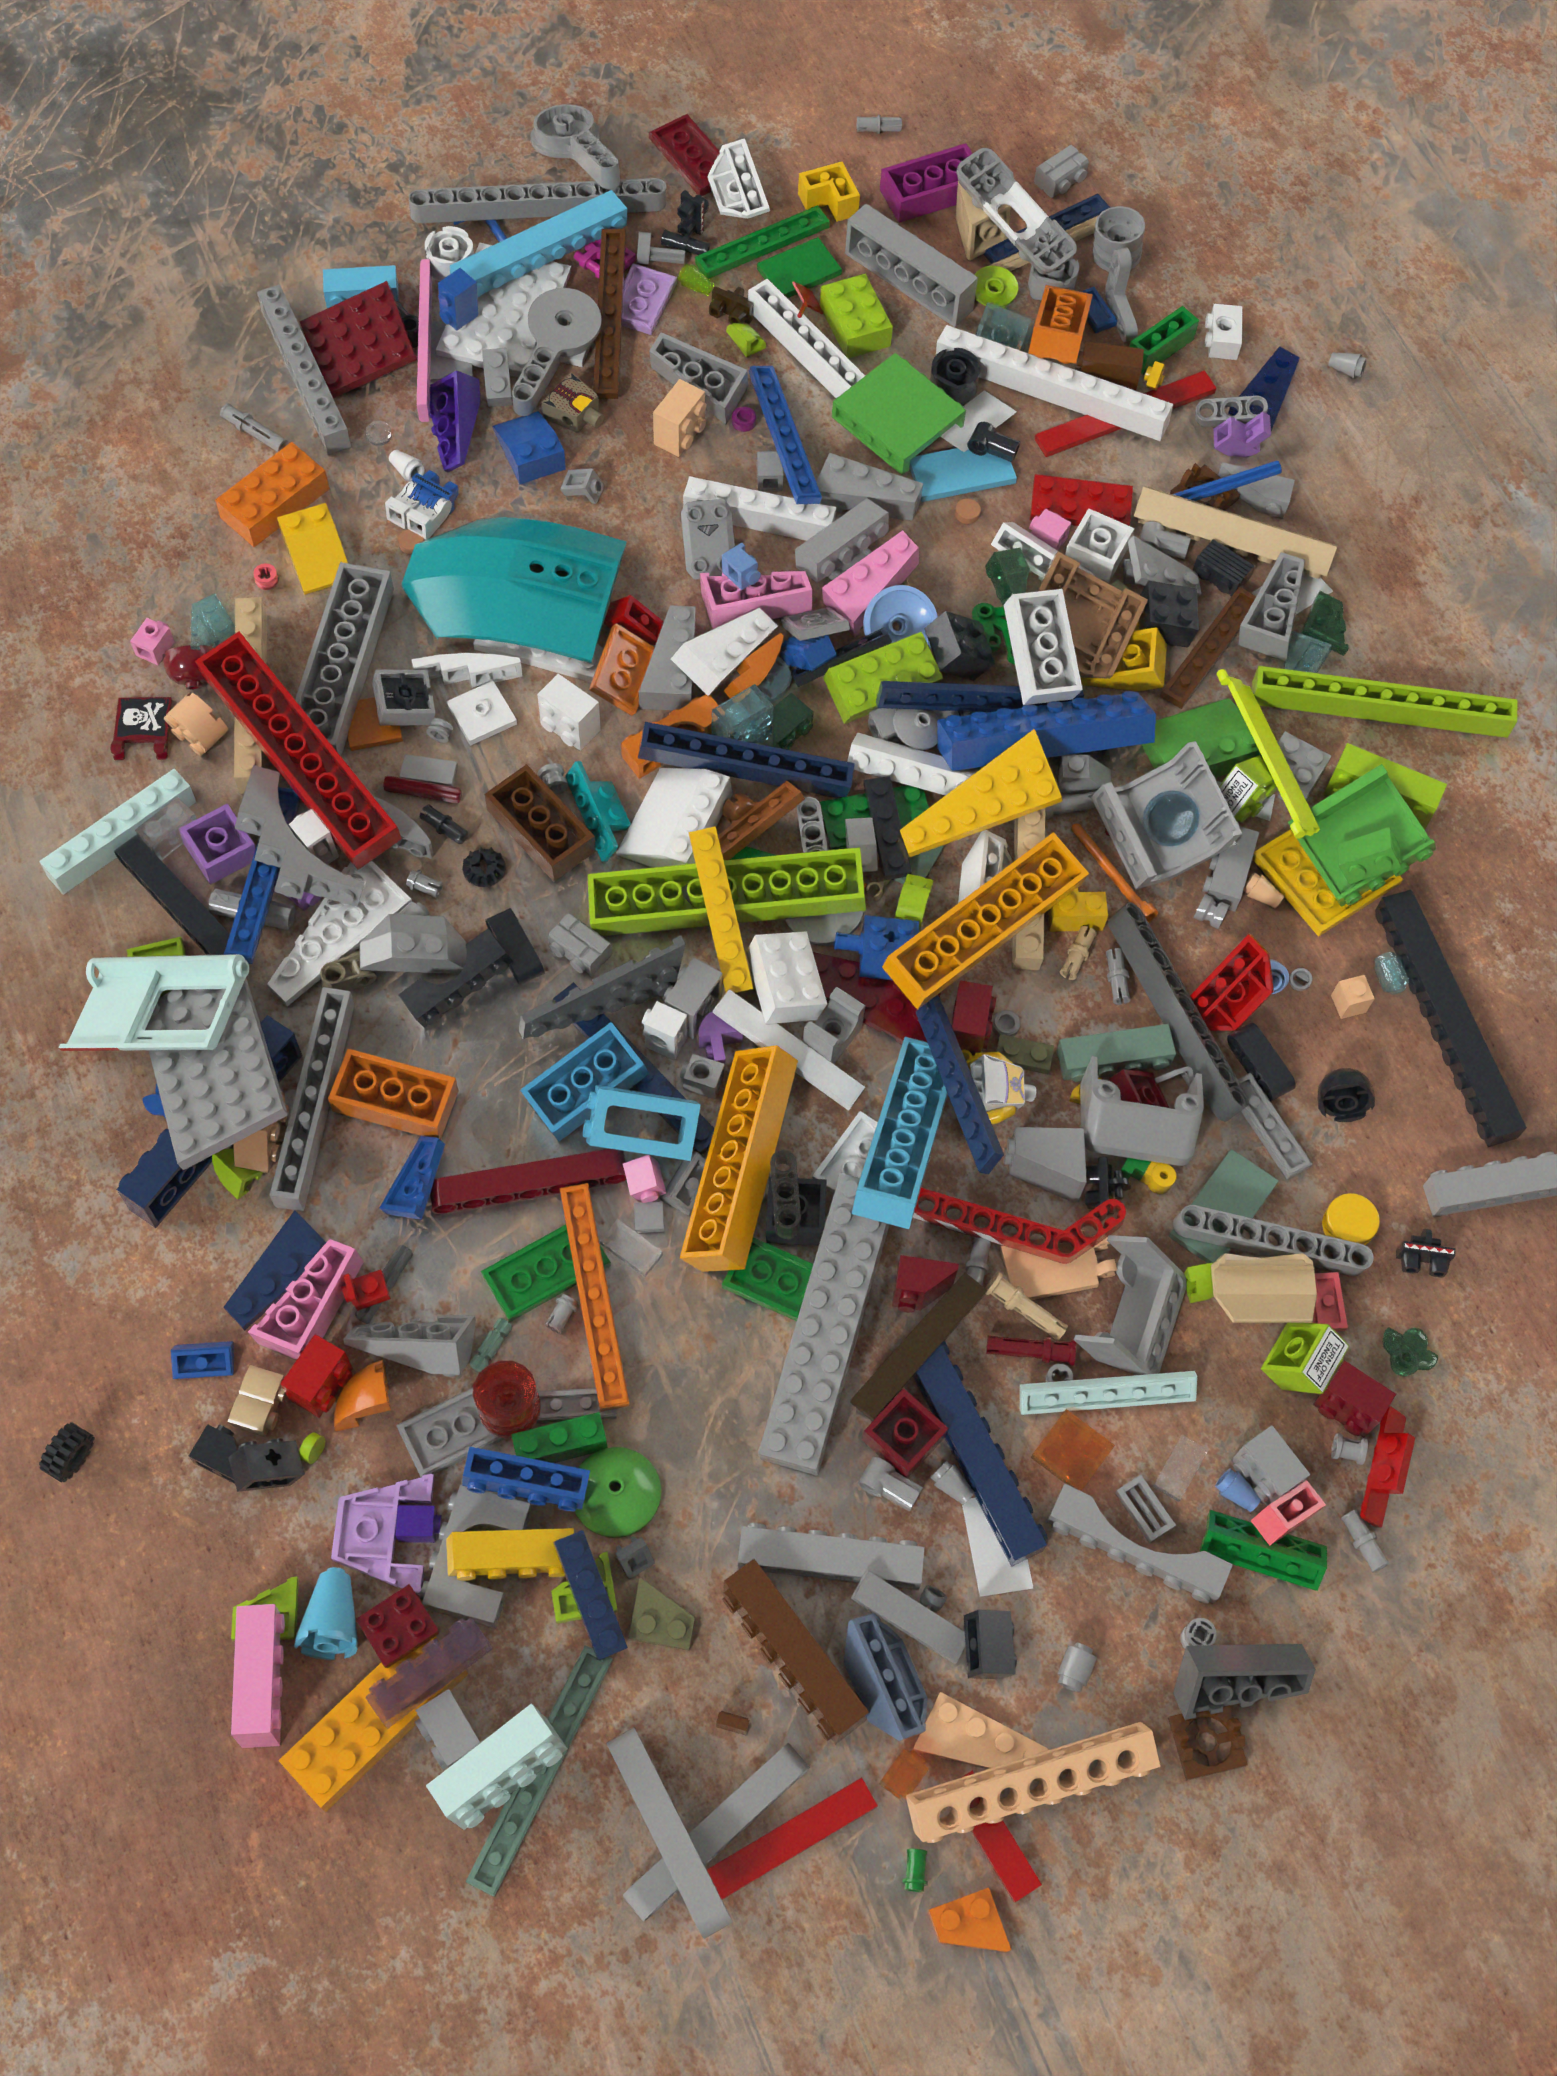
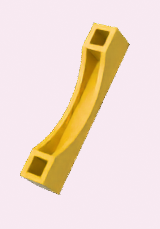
[688,826,754,994]

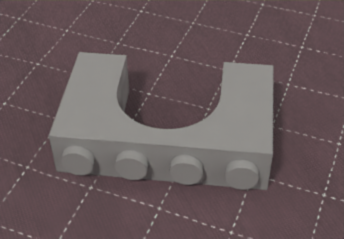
[420,1485,532,1629]

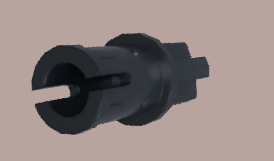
[419,804,468,844]

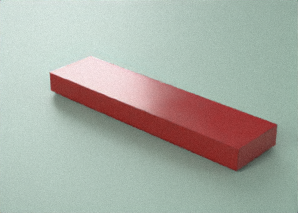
[961,1770,1042,1903]

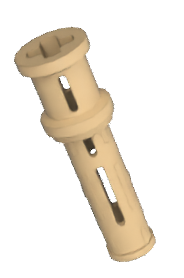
[985,1272,1068,1341]

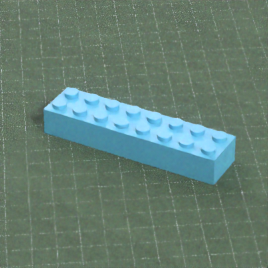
[852,1037,948,1229]

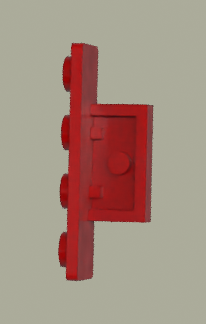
[1360,1406,1415,1528]

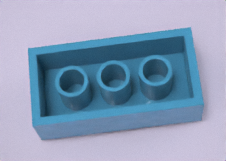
[520,1022,649,1141]

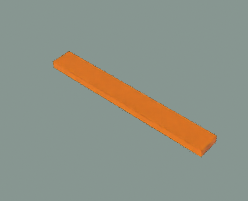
[560,1183,630,1412]

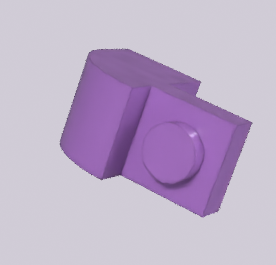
[1214,412,1271,457]
[699,1011,743,1070]

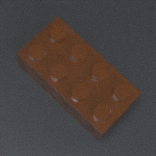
[484,764,596,882]

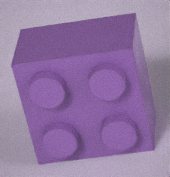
[179,804,256,885]

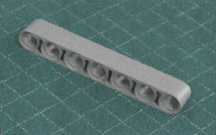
[1173,1205,1374,1276]
[606,1727,733,1939]
[623,1743,810,1922]

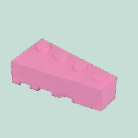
[822,531,919,638]
[700,571,812,629]
[248,1239,364,1360]
[231,1604,285,1748]

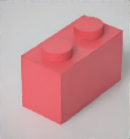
[1251,1480,1326,1546]

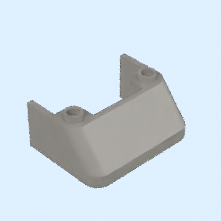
[1080,1056,1204,1166]
[1074,1235,1186,1375]

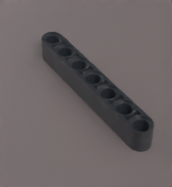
[114,835,230,955]

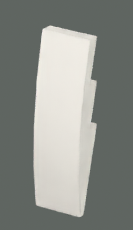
[411,653,522,688]

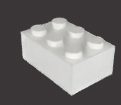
[746,931,827,1024]

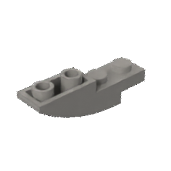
[372,795,434,859]

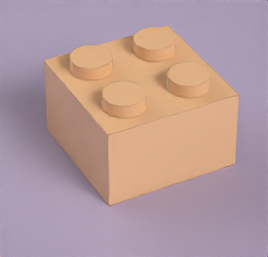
[653,379,706,457]

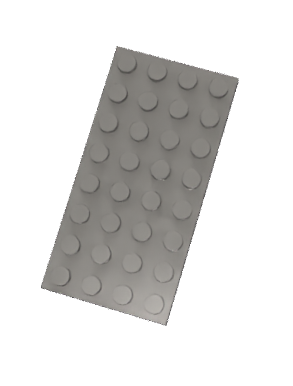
[145,978,288,1170]

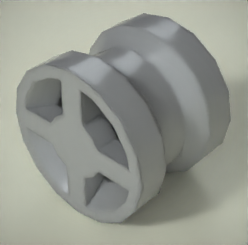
[537,763,568,795]

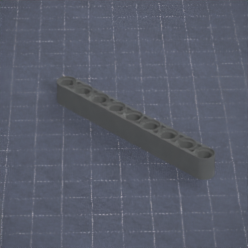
[1108,902,1249,1122]

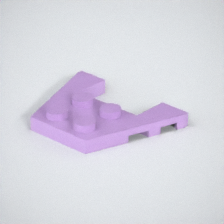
[331,1474,435,1595]

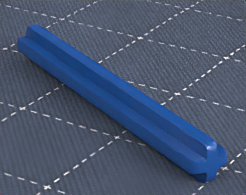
[1173,461,1282,501]

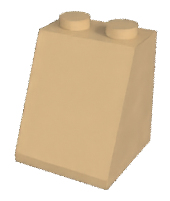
[956,181,1011,261]

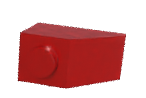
[604,595,664,645]

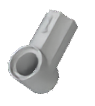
[1139,521,1191,559]
[858,1457,923,1512]

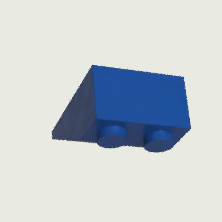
[493,411,566,485]

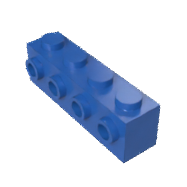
[462,1446,590,1512]

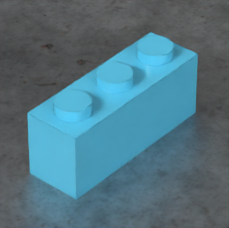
[323,265,399,308]

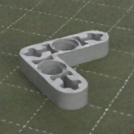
[1105,248,1138,342]

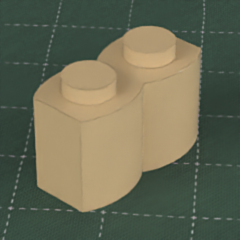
[228,1365,287,1437]

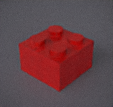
[280,1334,353,1418]

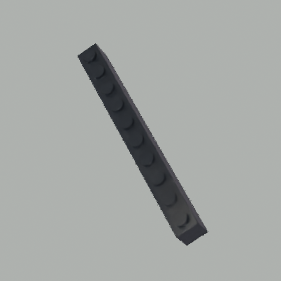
[1375,889,1527,1147]

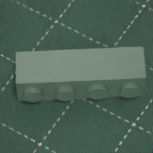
[1056,1024,1176,1082]

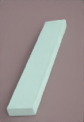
[1019,1371,1197,1415]

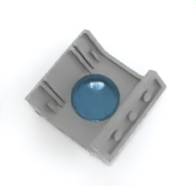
[1091,741,1242,889]

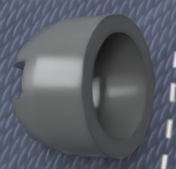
[920,1585,947,1612]

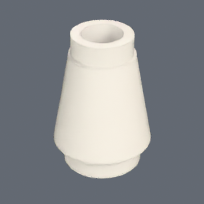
[389,450,425,481]

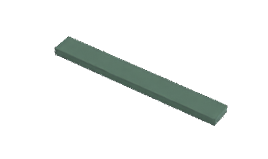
[466,1645,613,1897]

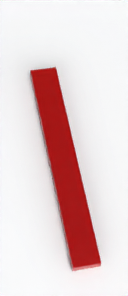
[1034,370,1216,457]

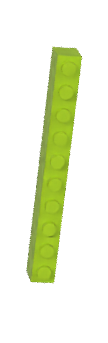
[1251,666,1518,738]

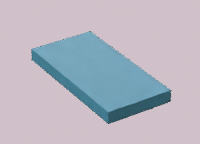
[909,448,1017,502]

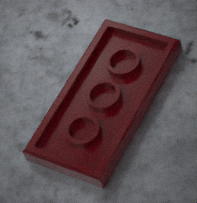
[649,114,720,196]

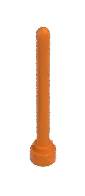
[1071,823,1158,923]

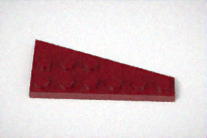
[813,952,941,1045]

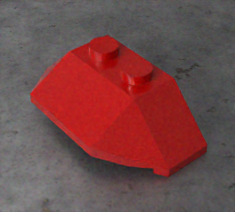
[1190,934,1274,1031]

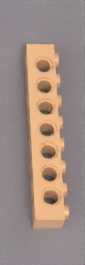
[906,1722,1160,1843]

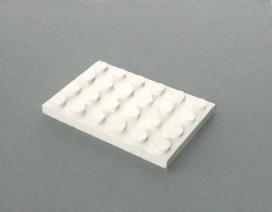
[436,243,571,378]

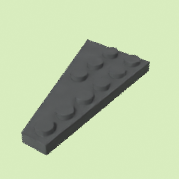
[518,935,686,1039]

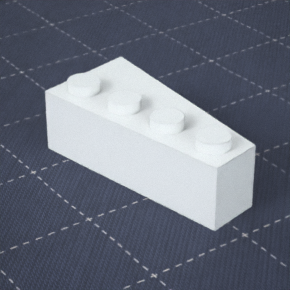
[671,608,778,696]

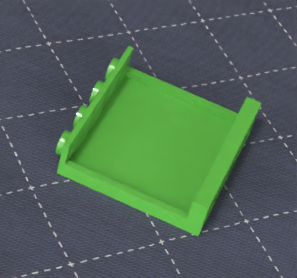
[832,353,966,475]
[1288,764,1436,907]

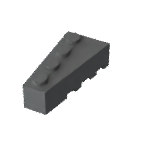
[1173,1644,1316,1720]

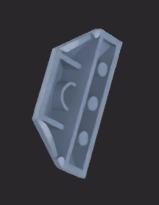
[844,1613,928,1741]

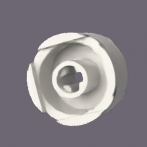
[425,226,474,281]

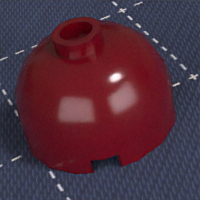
[163,645,213,690]

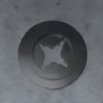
[462,847,506,887]

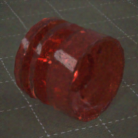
[473,1360,541,1438]

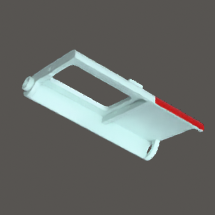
[59,954,249,1051]

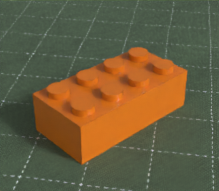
[1028,285,1093,364]
[215,442,330,547]
[328,1049,459,1140]

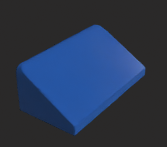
[170,1341,234,1379]

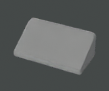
[660,1152,706,1215]

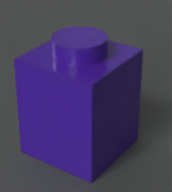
[395,1505,442,1543]

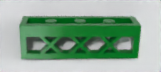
[1200,1510,1327,1591]

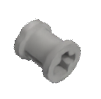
[1331,1433,1368,1465]

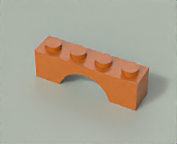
[621,694,726,779]

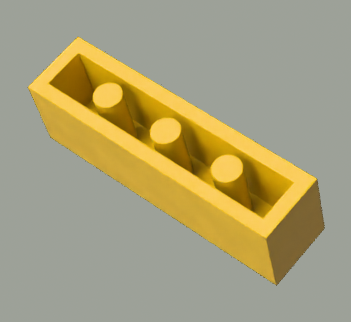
[446,1528,574,1581]

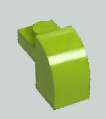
[895,873,934,932]

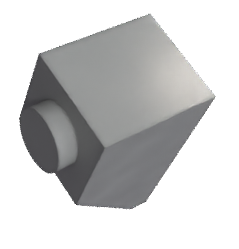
[1058,755,1111,794]
[845,818,878,872]

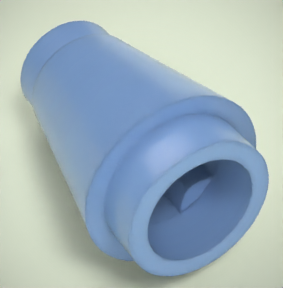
[1215,1468,1261,1512]

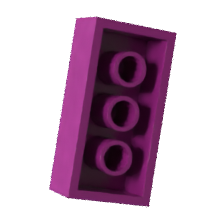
[880,143,973,223]

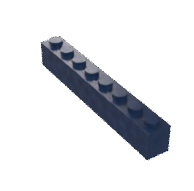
[638,722,855,798]
[913,1341,1048,1567]

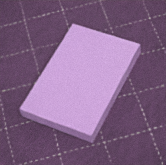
[622,264,677,335]

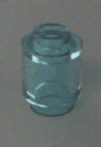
[1374,952,1409,995]

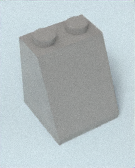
[1004,1127,1086,1202]

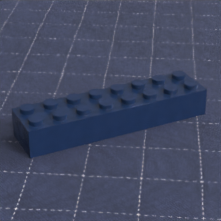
[116,1015,303,1228]

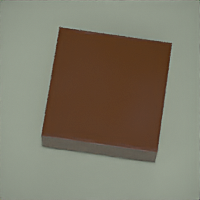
[716,1711,750,1736]

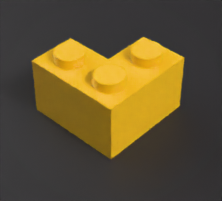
[798,162,860,222]
[1048,888,1108,932]

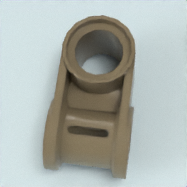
[320,951,377,991]

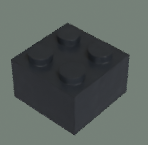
[1139,580,1199,648]
[924,611,995,681]
[766,1177,827,1246]

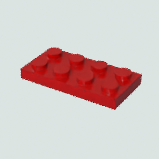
[1030,474,1133,526]

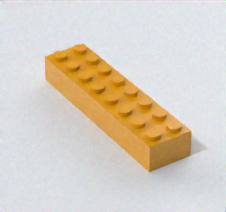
[882,832,1089,1010]
[680,1045,798,1272]

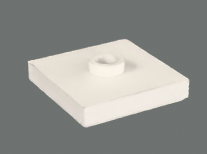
[446,681,517,746]

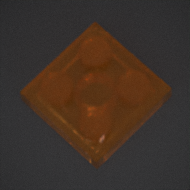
[1031,1409,1115,1491]

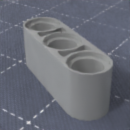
[1195,396,1268,427]

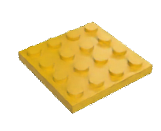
[1252,830,1403,937]

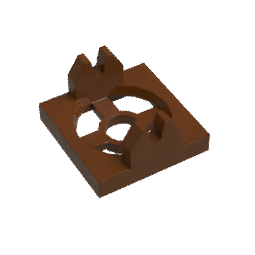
[1170,463,1240,510]
[1168,1705,1248,1781]

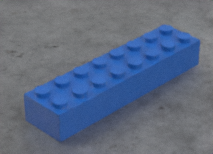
[937,691,1156,771]

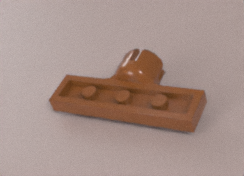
[718,781,805,861]

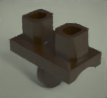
[709,286,753,324]

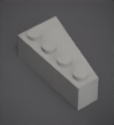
[1238,552,1305,661]
[639,605,696,710]

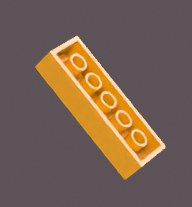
[278,1636,468,1812]

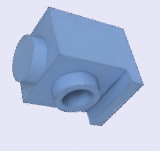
[722,543,761,590]

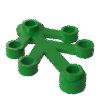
[972,603,1015,664]

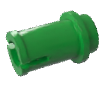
[902,1848,928,1892]

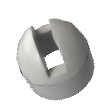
[1289,968,1312,991]

